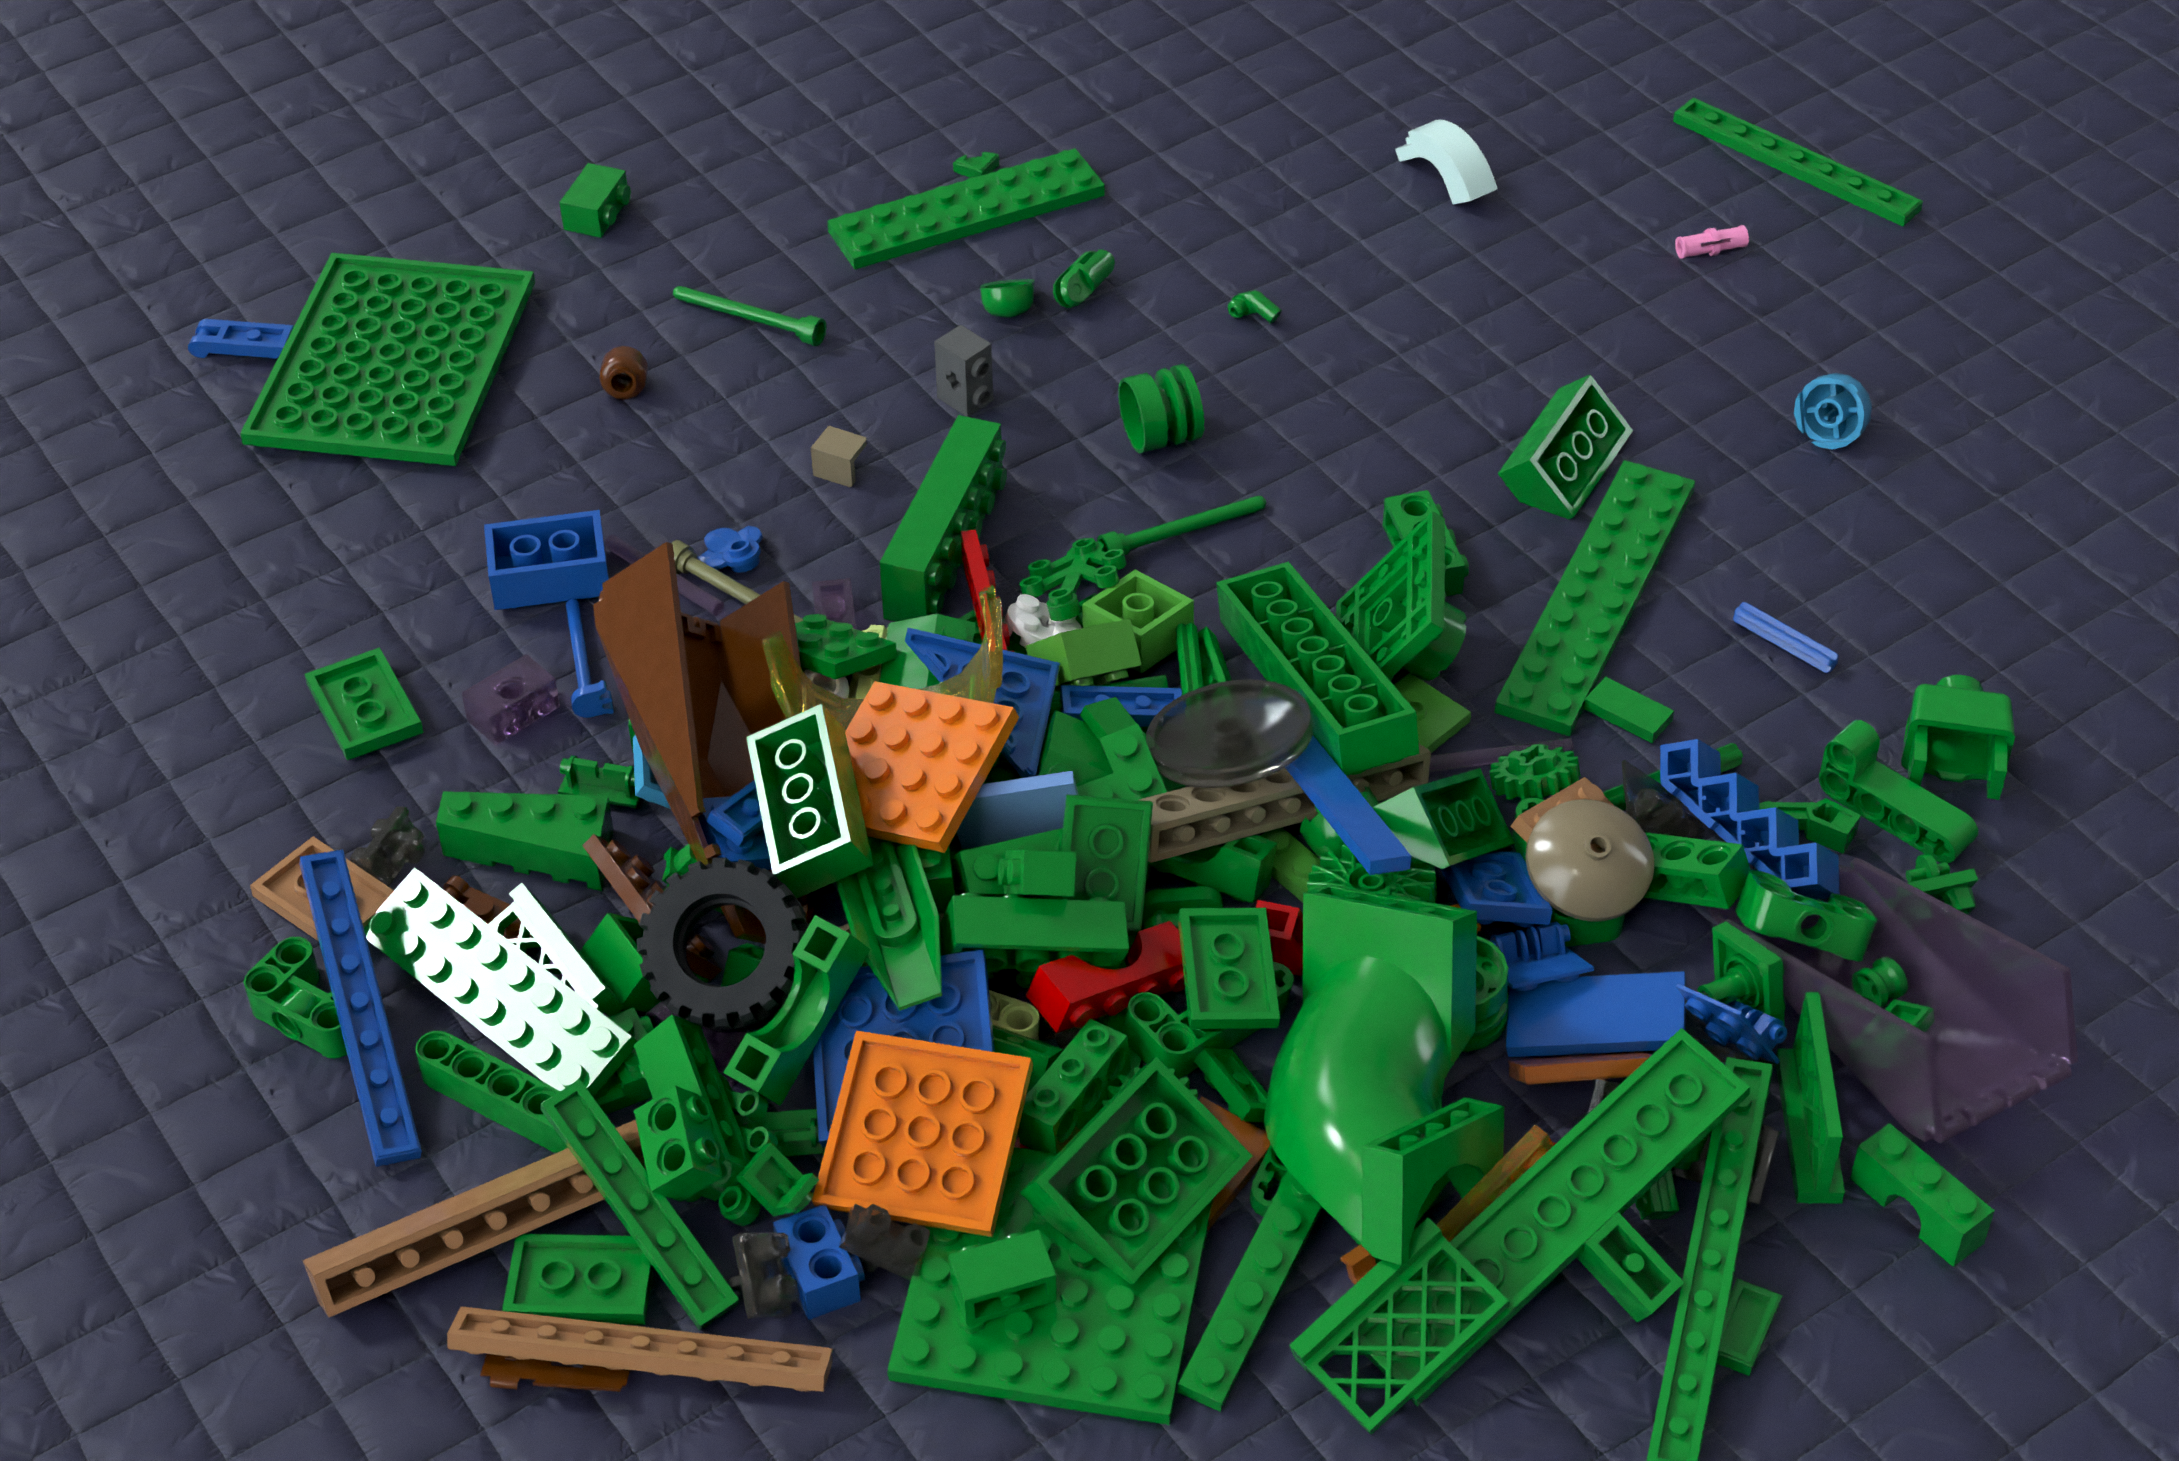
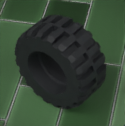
[637,857,809,1033]

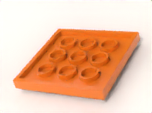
[845,681,1019,853]
[812,1030,1034,1237]

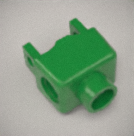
[1901,675,2015,800]

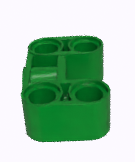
[1735,870,1877,962]
[244,937,384,1058]

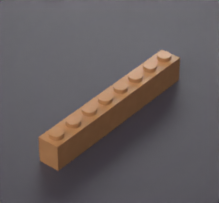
[303,1120,646,1317]

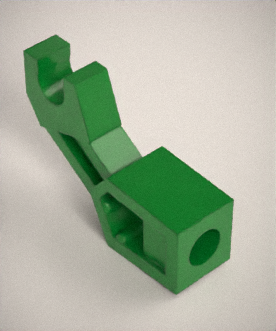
[1759,798,1861,854]

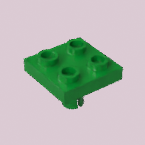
[1697,921,1786,1027]

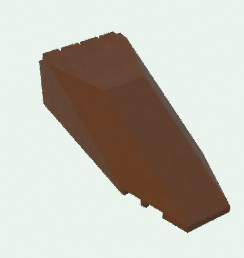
[593,542,814,944]

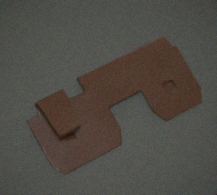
[480,1354,630,1392]

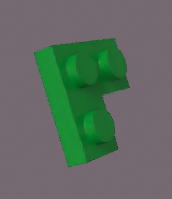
[1077,724,1167,800]

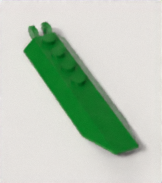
[836,837,942,1011]

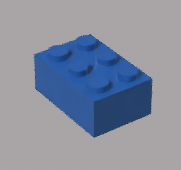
[484,510,609,610]

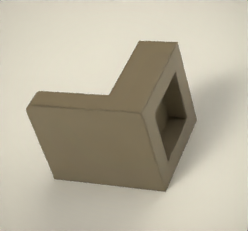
[811,425,867,487]

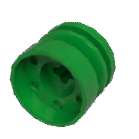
[1118,364,1204,454]
[1462,936,1508,1052]

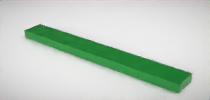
[1673,98,1923,227]

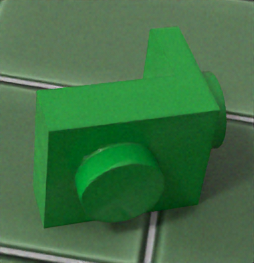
[736,1143,819,1216]

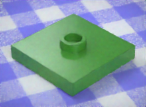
[1394,673,1471,753]

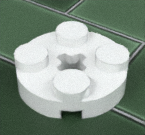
[1003,594,1082,648]

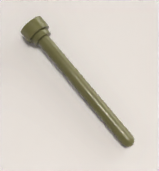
[672,540,803,623]

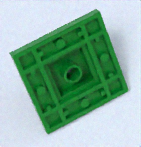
[1336,511,1467,681]

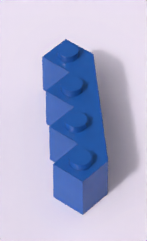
[1660,739,1840,899]

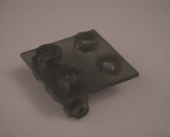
[1621,760,1705,839]

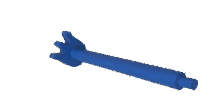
[566,598,614,718]

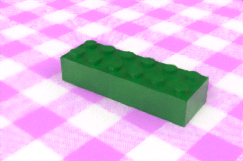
[879,415,1007,622]

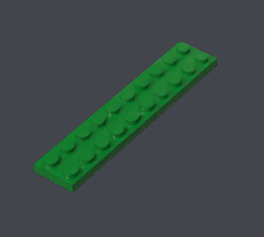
[1494,460,1695,737]
[1350,1028,1750,1406]

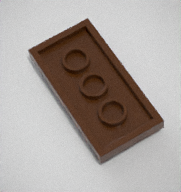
[582,834,722,982]

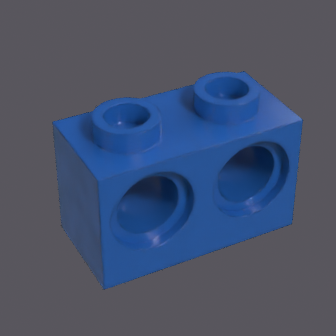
[773,1205,865,1320]

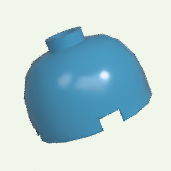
[1794,373,1872,449]

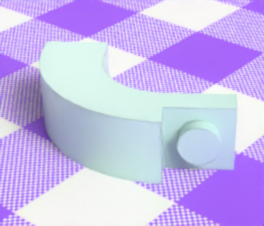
[1395,120,1498,205]

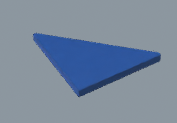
[905,628,1060,778]

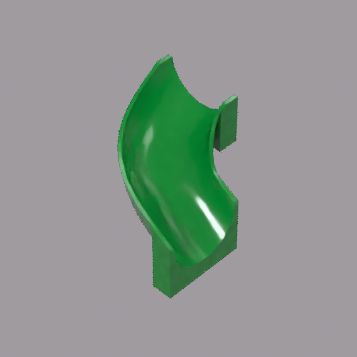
[1264,884,1504,1265]

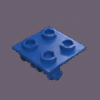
[1490,922,1594,991]
[1676,983,1787,1064]

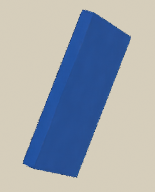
[1506,971,1687,1057]

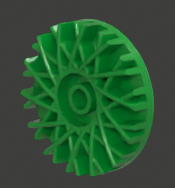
[1307,845,1437,903]

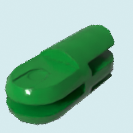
[1053,249,1115,308]

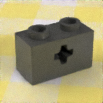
[934,325,993,417]

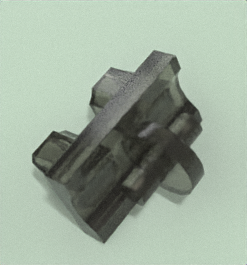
[350,806,425,887]
[839,1204,930,1281]
[728,1232,800,1319]

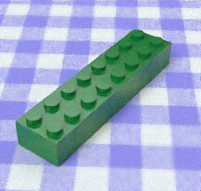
[1216,562,1420,776]

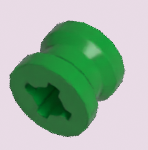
[1852,957,1908,1010]

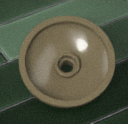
[1526,799,1654,921]

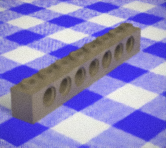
[1139,744,1431,863]

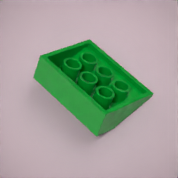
[1020,1057,1253,1285]

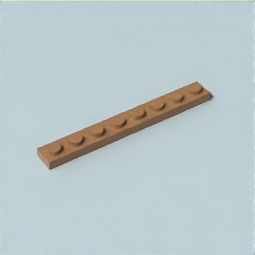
[447,1307,833,1392]

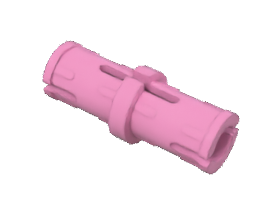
[1675,225,1749,259]

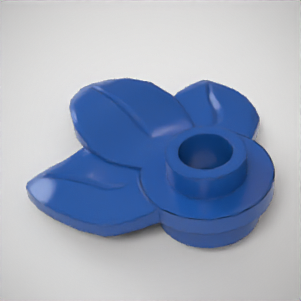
[697,526,763,573]

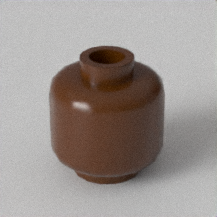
[599,346,648,400]

